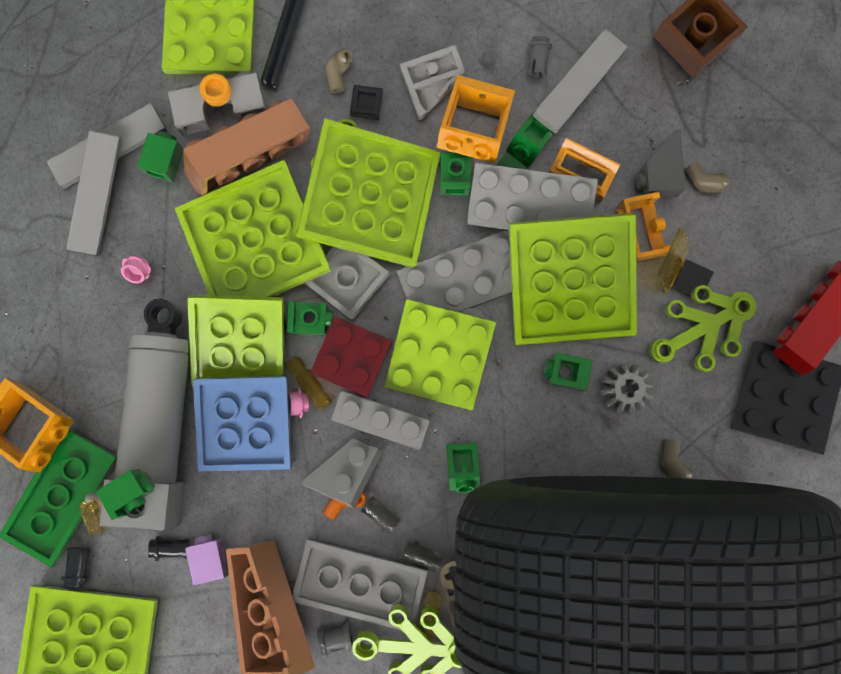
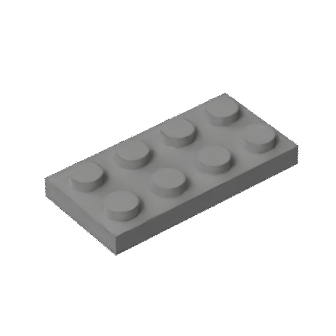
[467,163,598,230]
[396,230,512,312]
[292,538,428,631]

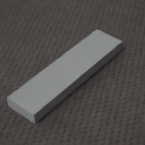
[533,29,628,134]
[46,103,167,189]
[66,130,121,256]

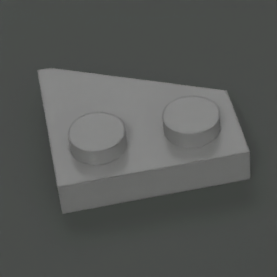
[400,45,465,120]
[302,439,382,508]

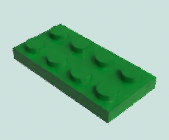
[0,429,117,567]

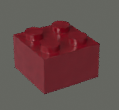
[310,316,393,399]

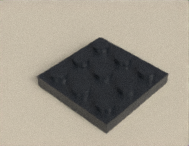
[731,341,841,455]

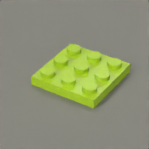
[162,0,256,75]
[188,294,285,387]
[384,298,496,411]

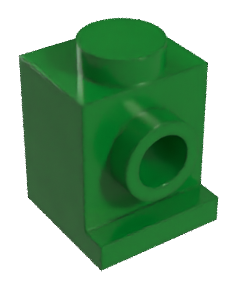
[440,151,472,196]
[287,301,333,336]
[543,353,593,391]
[95,469,155,520]

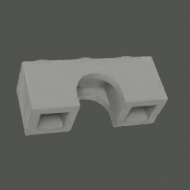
[168,72,267,136]
[331,391,430,450]

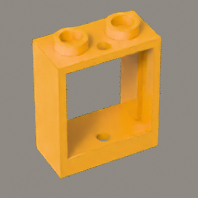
[437,75,515,163]
[0,378,74,473]

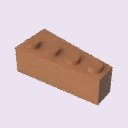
[183,98,310,197]
[226,541,315,674]

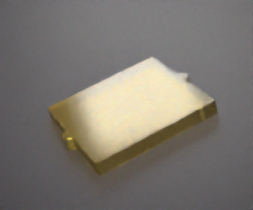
[657,228,690,293]

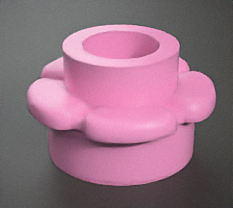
[121,256,151,284]
[289,388,309,418]

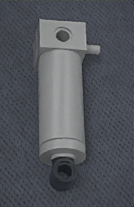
[85,298,190,530]

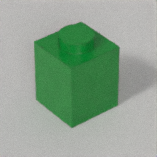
[137,132,183,183]

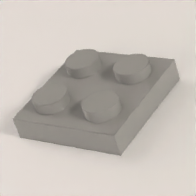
[305,247,390,321]

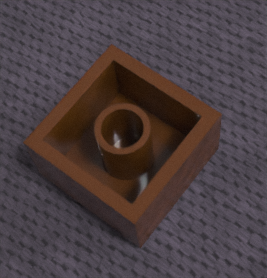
[653,0,748,79]

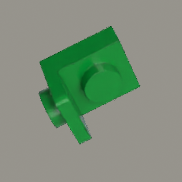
[506,113,554,167]
[446,442,480,493]

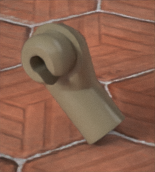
[325,48,353,94]
[685,161,730,193]
[661,439,693,479]

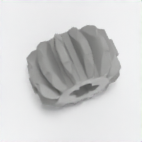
[600,363,654,415]

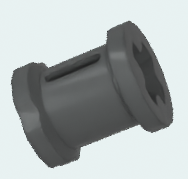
[317,622,353,657]

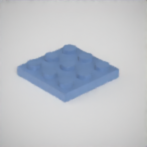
[193,375,292,472]

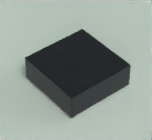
[350,85,383,120]
[672,259,714,299]

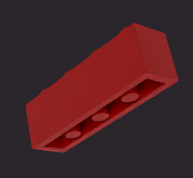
[772,260,841,376]

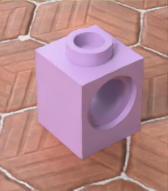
[185,534,229,586]

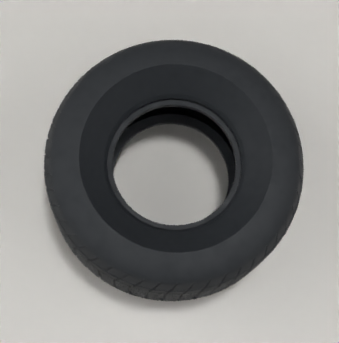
[454,476,841,674]

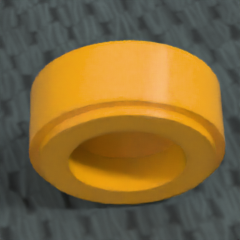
[199,73,232,106]

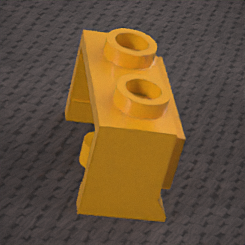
[549,138,621,203]
[615,192,673,262]

